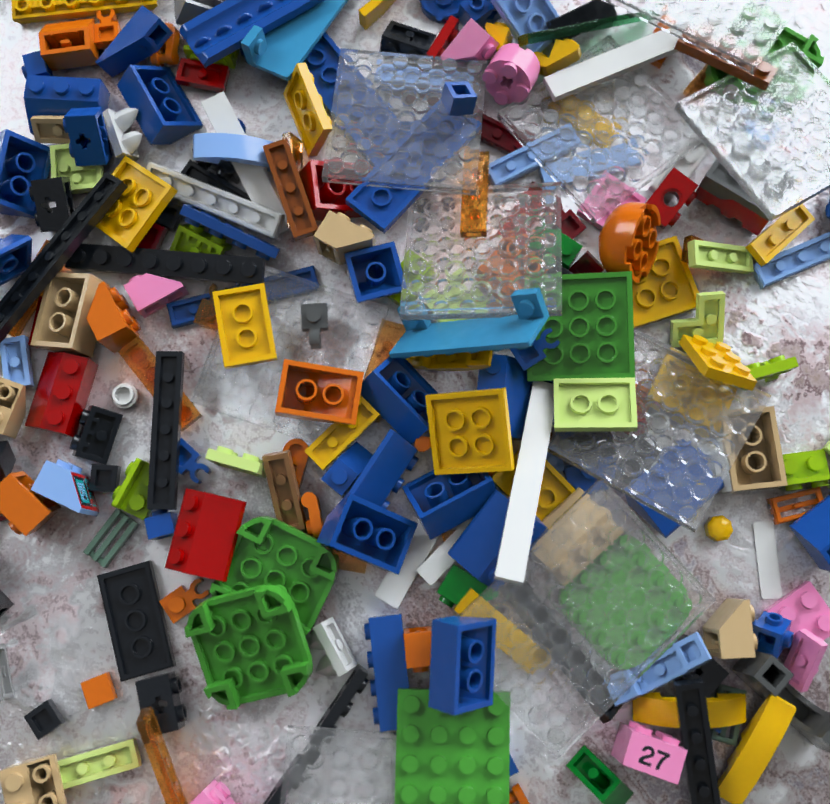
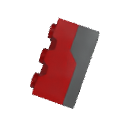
[695,140,797,236]

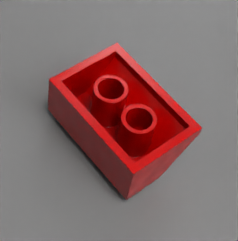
[25,352,99,438]
[165,488,247,582]

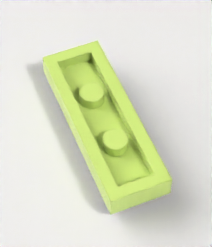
[687,239,754,274]
[57,737,142,789]

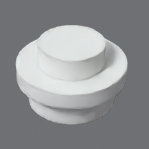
[112,383,139,409]

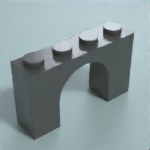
[731,651,830,753]

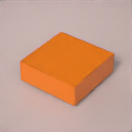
[80,672,118,709]

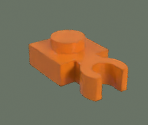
[94,9,121,50]
[159,578,211,624]

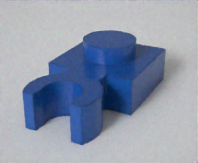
[510,328,560,371]
[179,438,211,484]

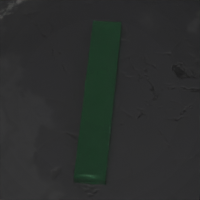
[518,7,661,46]

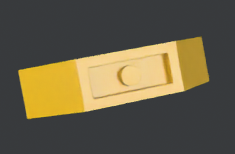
[485,22,581,76]

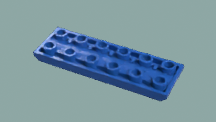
[179,0,325,68]

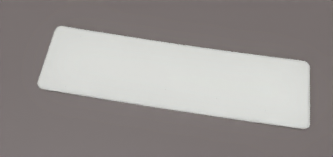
[416,518,473,585]
[753,521,783,599]

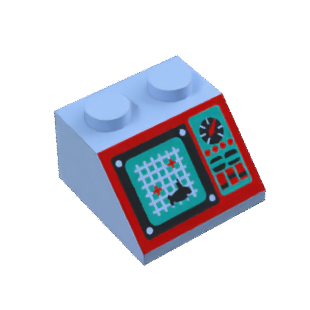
[30,459,99,516]

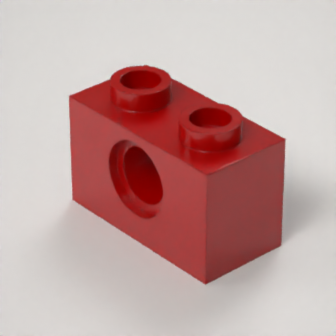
[646,167,699,229]

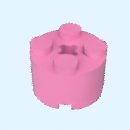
[482,43,540,105]

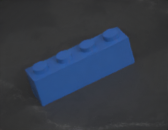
[364,613,410,732]

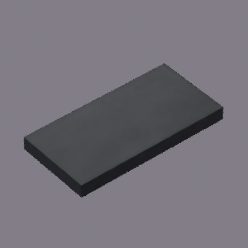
[97,561,176,682]

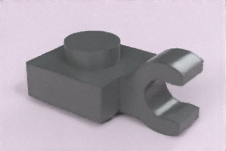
[301,303,328,349]

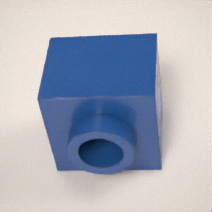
[21,50,54,79]
[441,81,477,116]
[144,510,178,540]

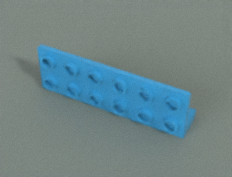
[241,0,348,81]
[389,287,549,359]

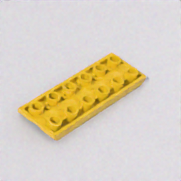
[11,0,157,24]

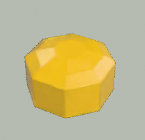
[704,515,733,542]

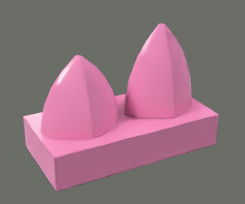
[784,629,828,693]

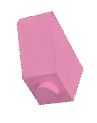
[439,18,499,68]
[123,273,189,318]

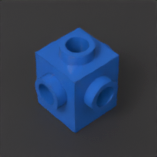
[752,611,794,659]

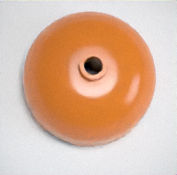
[599,202,661,283]

